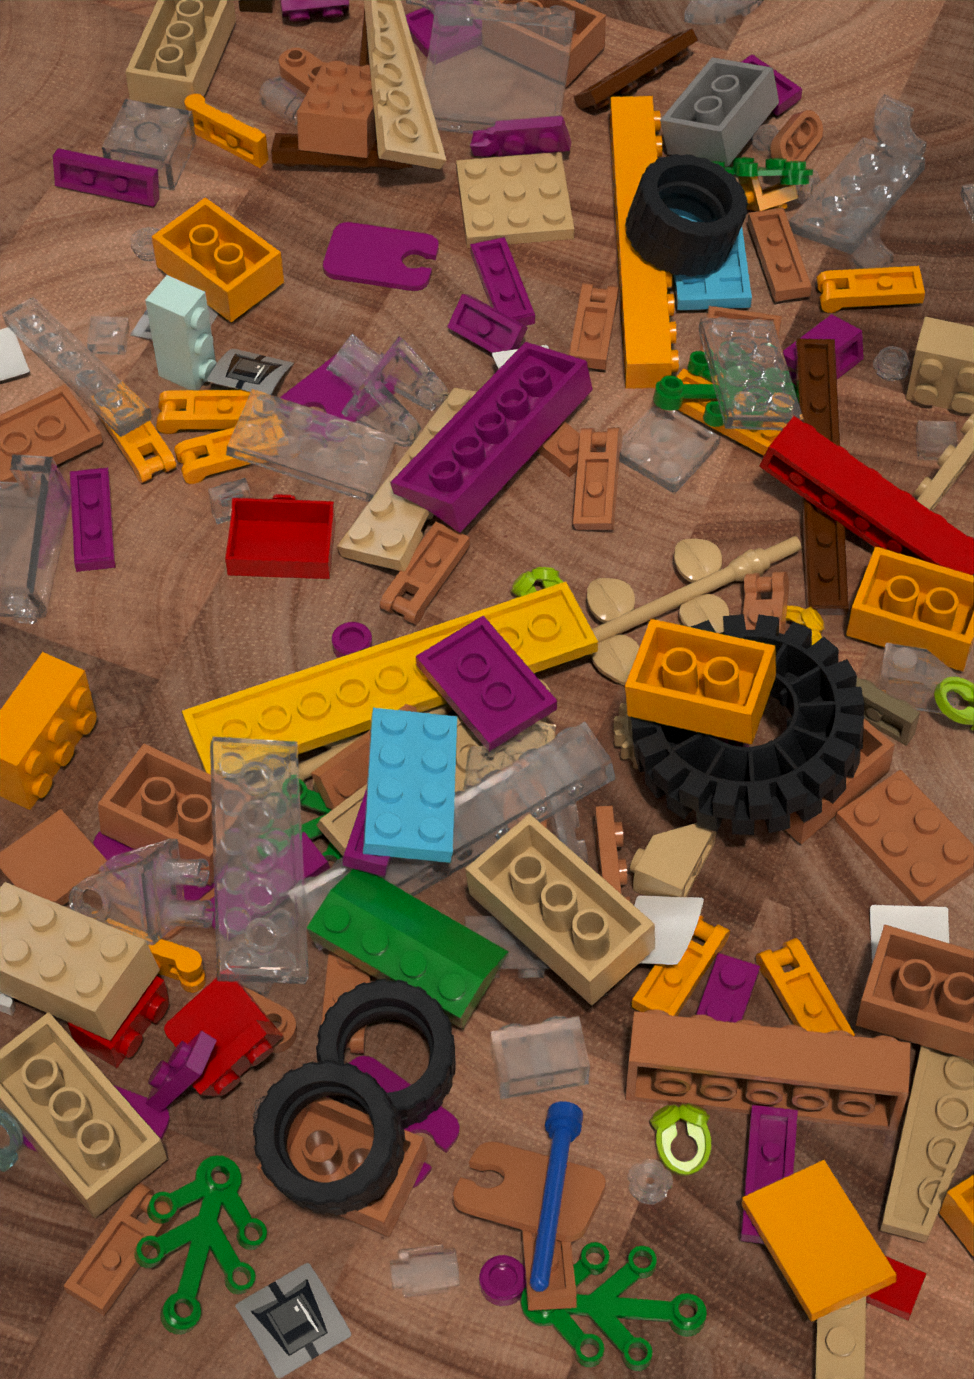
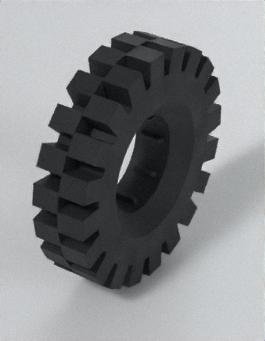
[631,614,864,835]

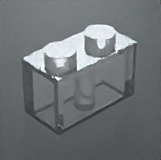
[490,1016,590,1099]

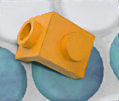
[738,176,799,212]

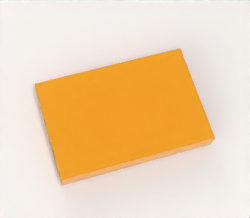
[742,1160,897,1322]

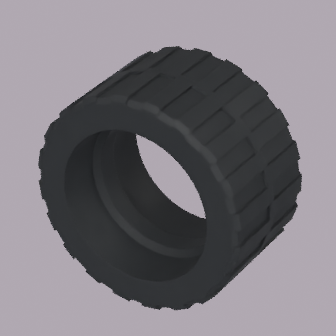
[625,154,748,276]
[316,979,456,1129]
[253,1060,405,1215]

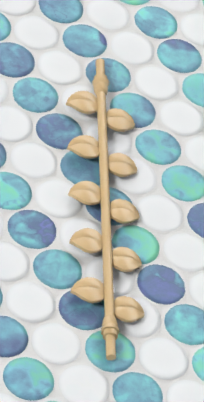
[243,536,802,803]

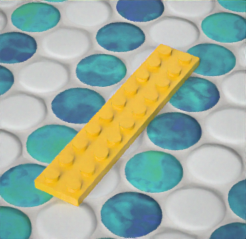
[182,582,598,780]

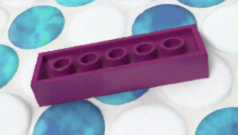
[390,342,593,533]

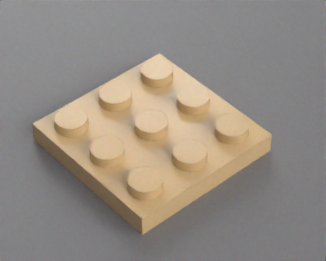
[456,152,574,248]

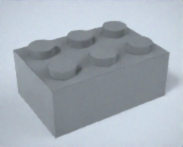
[660,57,779,166]

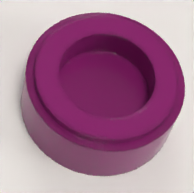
[332,622,373,658]
[479,1255,526,1306]

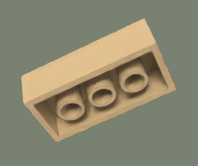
[125,0,236,112]
[906,316,974,414]
[465,814,655,1006]
[0,882,160,1040]
[0,1012,167,1218]

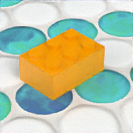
[151,197,284,322]
[846,546,974,672]
[625,619,776,744]
[0,652,97,810]

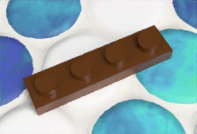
[574,28,698,110]
[271,133,413,170]

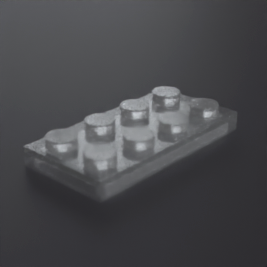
[789,137,925,254]
[698,317,804,431]
[226,389,397,502]

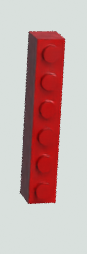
[759,416,974,575]

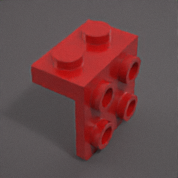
[164,972,284,1097]

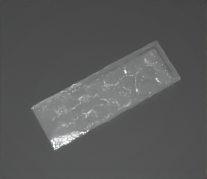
[210,736,309,984]

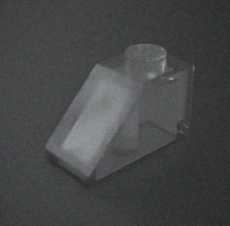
[877,643,961,715]

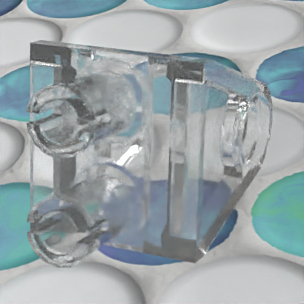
[326,333,449,447]
[69,839,214,945]

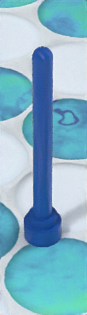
[530,1101,583,1292]

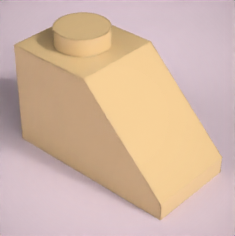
[630,823,716,897]

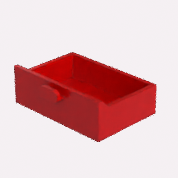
[225,494,336,579]

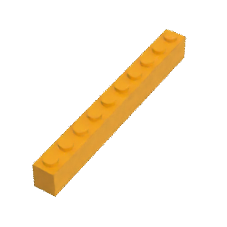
[610,96,679,389]

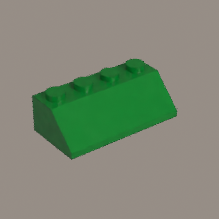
[307,869,509,1029]

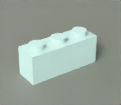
[145,275,217,390]

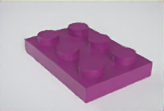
[416,615,557,752]

